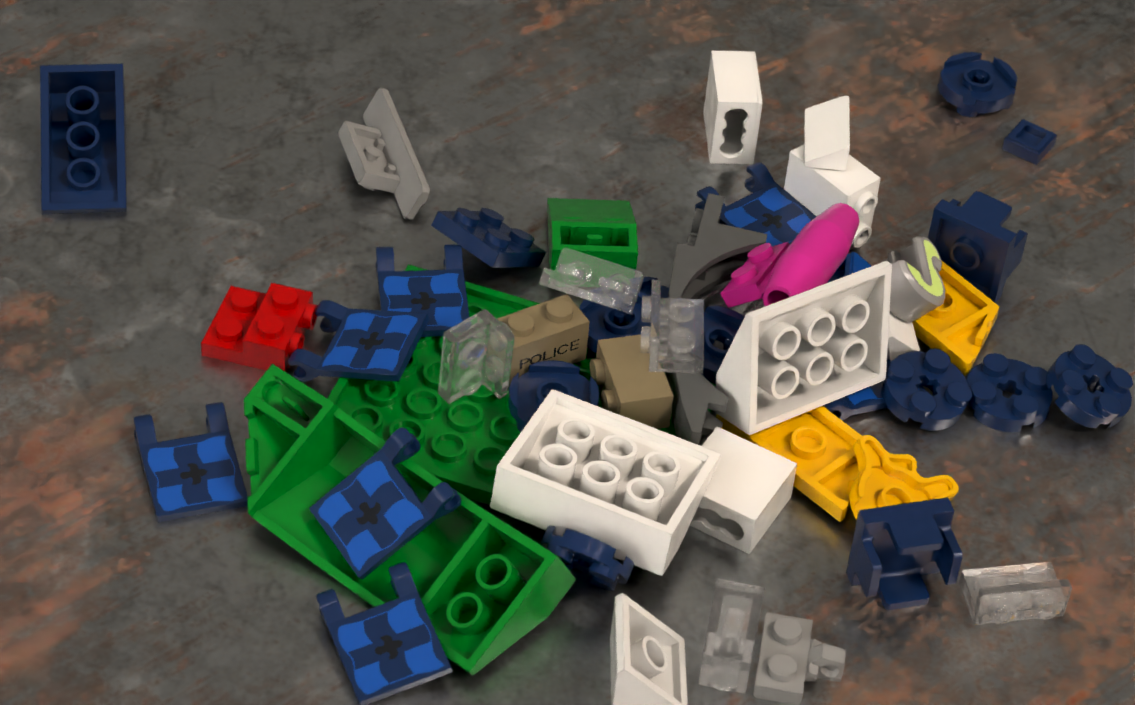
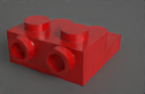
[201,283,318,372]

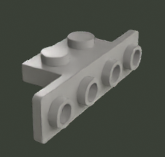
[338,88,430,220]

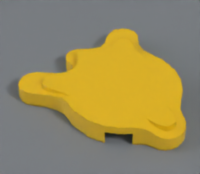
[849,435,959,520]

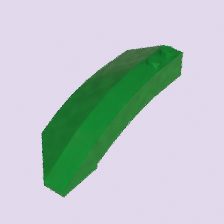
[244,364,577,675]

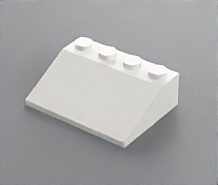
[716,261,892,435]
[490,389,721,576]

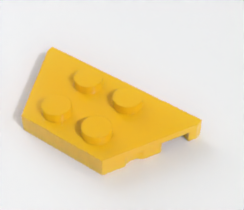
[912,260,1000,376]
[716,406,862,522]

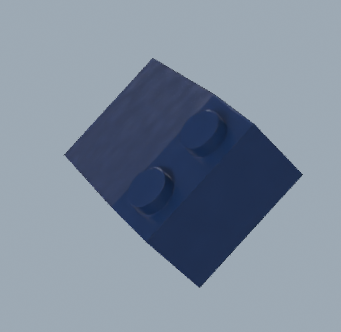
[40,64,127,214]

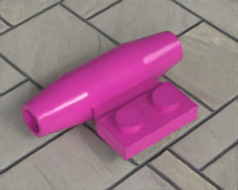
[720,203,859,308]

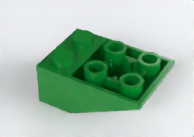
[547,198,638,290]

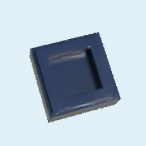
[1002,119,1057,165]

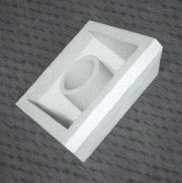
[610,593,688,705]

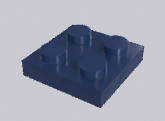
[431,208,546,268]

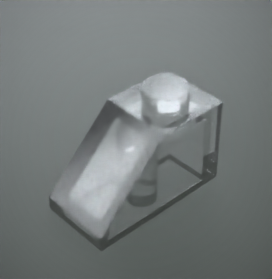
[698,579,765,694]

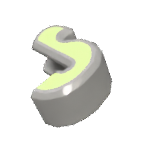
[887,236,945,323]

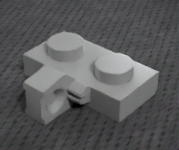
[753,612,846,705]

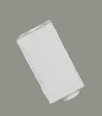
[703,51,763,164]
[784,144,881,251]
[690,427,797,554]

